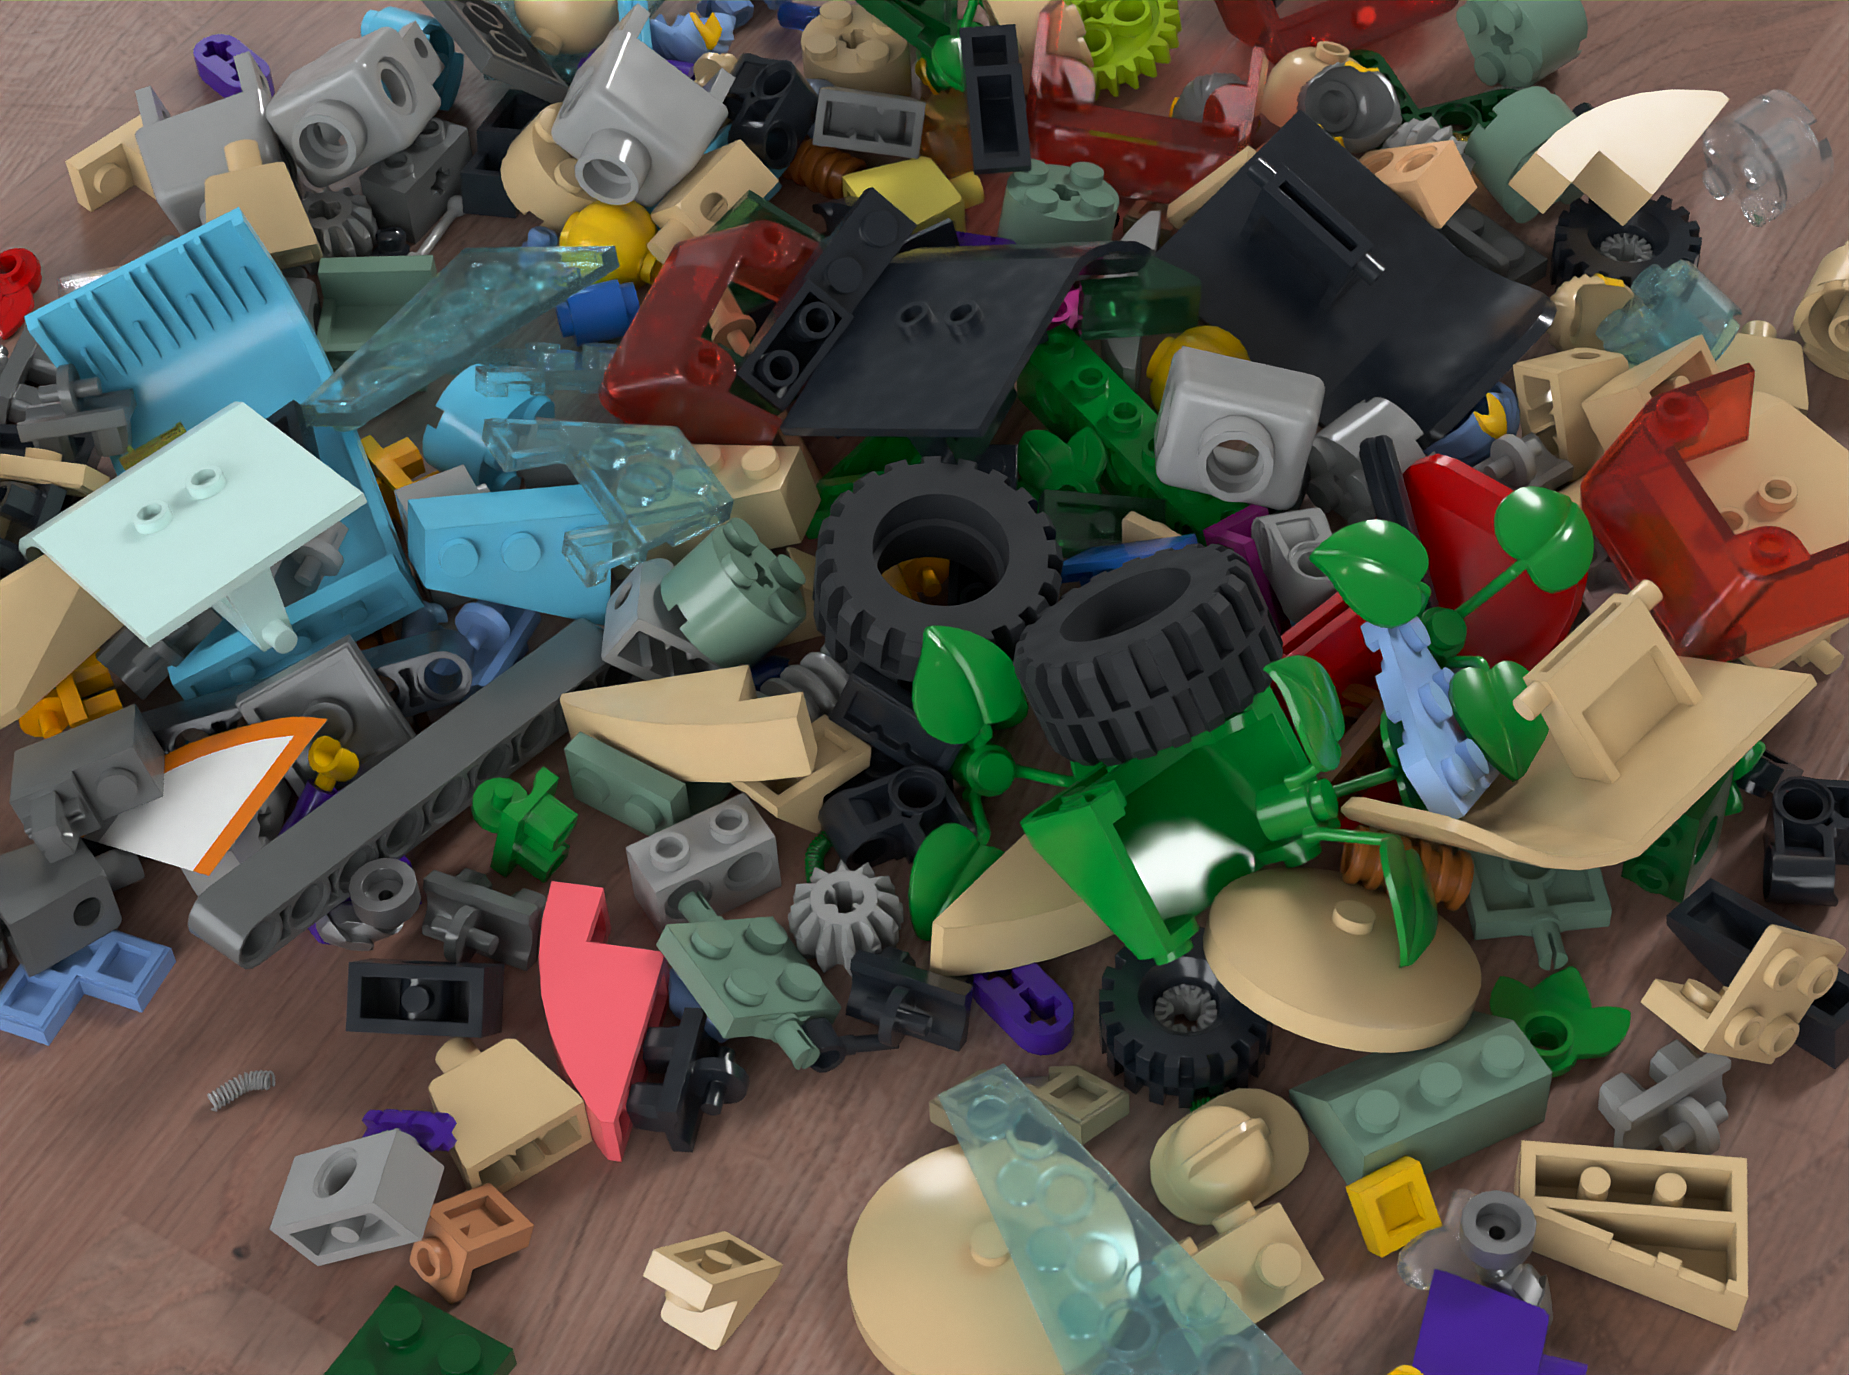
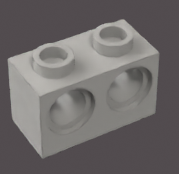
[625,793,782,936]

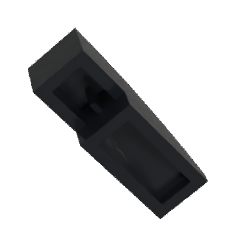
[959,24,1032,175]
[460,89,553,218]
[1666,878,1849,1069]

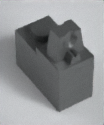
[9,704,165,864]

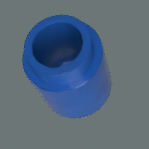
[555,279,643,347]

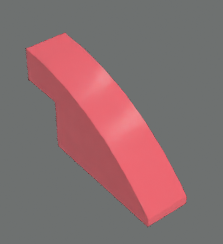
[539,881,670,1162]

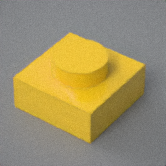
[1345,1155,1442,1258]

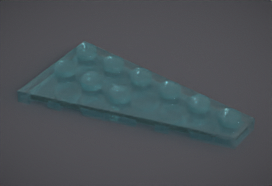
[301,246,620,432]

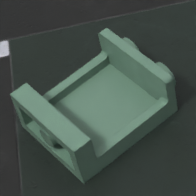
[317,255,442,393]

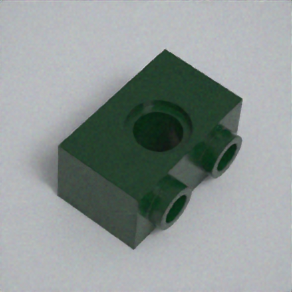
[1621,765,1735,903]

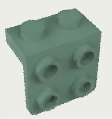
[564,731,735,836]

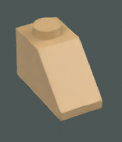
[1581,334,1728,458]

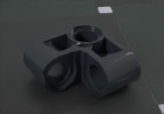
[723,53,819,170]
[818,765,977,871]
[1763,776,1849,907]

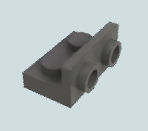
[1436,202,1548,287]

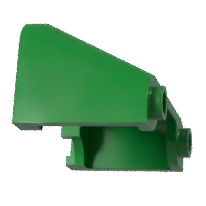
[1019,685,1341,965]

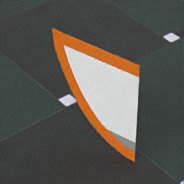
[81,717,328,876]

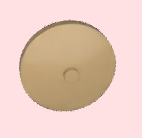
[1203,867,1482,1053]
[847,1140,1139,1375]

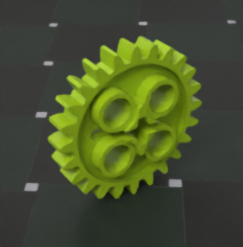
[1048,0,1182,101]

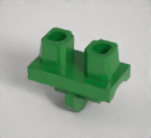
[471,766,578,883]

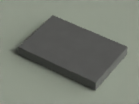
[421,0,568,104]

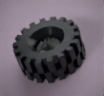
[1550,195,1702,325]
[1099,927,1273,1108]

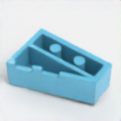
[408,483,612,625]

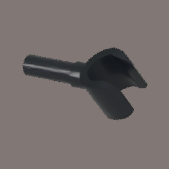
[801,1017,900,1073]

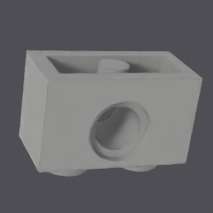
[270,1128,445,1266]

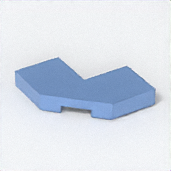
[0,930,176,1046]

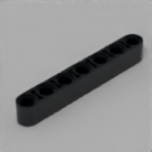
[141,629,474,755]

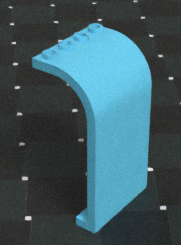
[24,207,424,700]

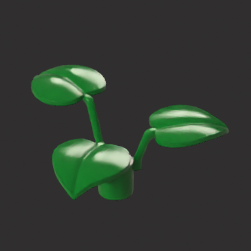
[1308,486,1594,782]
[908,625,1103,941]
[1255,655,1438,968]

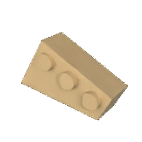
[606,443,821,580]
[1514,1140,1748,1331]

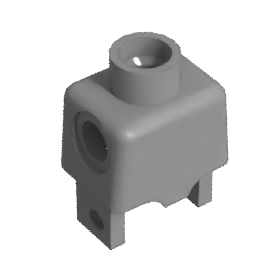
[551,3,735,208]
[266,21,445,188]
[135,51,302,236]
[1154,346,1325,510]

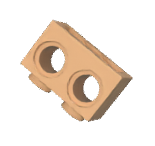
[1359,140,1477,229]

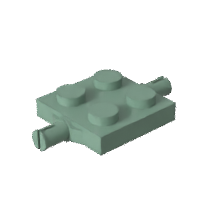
[1451,846,1612,970]
[656,891,842,1070]

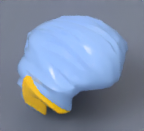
[649,12,736,63]

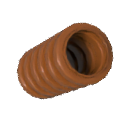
[781,134,867,199]
[1340,824,1474,911]

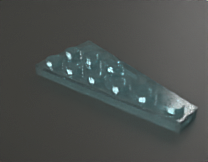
[938,1063,1304,1375]

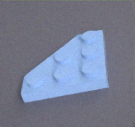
[1360,616,1500,820]

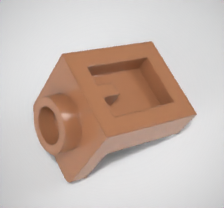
[410,1182,534,1304]

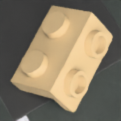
[1140,1200,1324,1356]

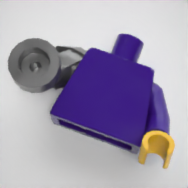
[276,736,422,951]
[1387,1190,1588,1375]

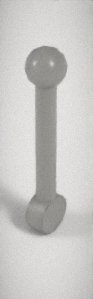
[407,195,465,256]

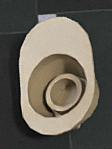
[1150,1088,1309,1226]

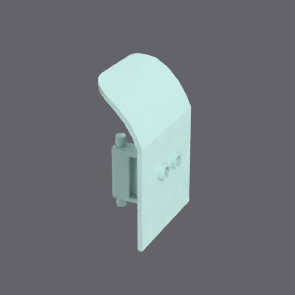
[18,402,367,654]

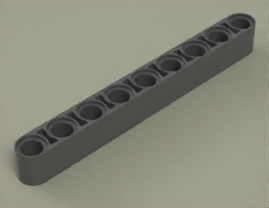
[188,618,633,969]

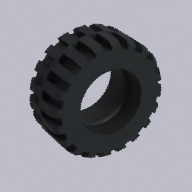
[812,456,1063,693]
[1013,543,1283,766]

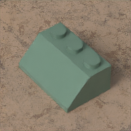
[1289,1011,1552,1185]

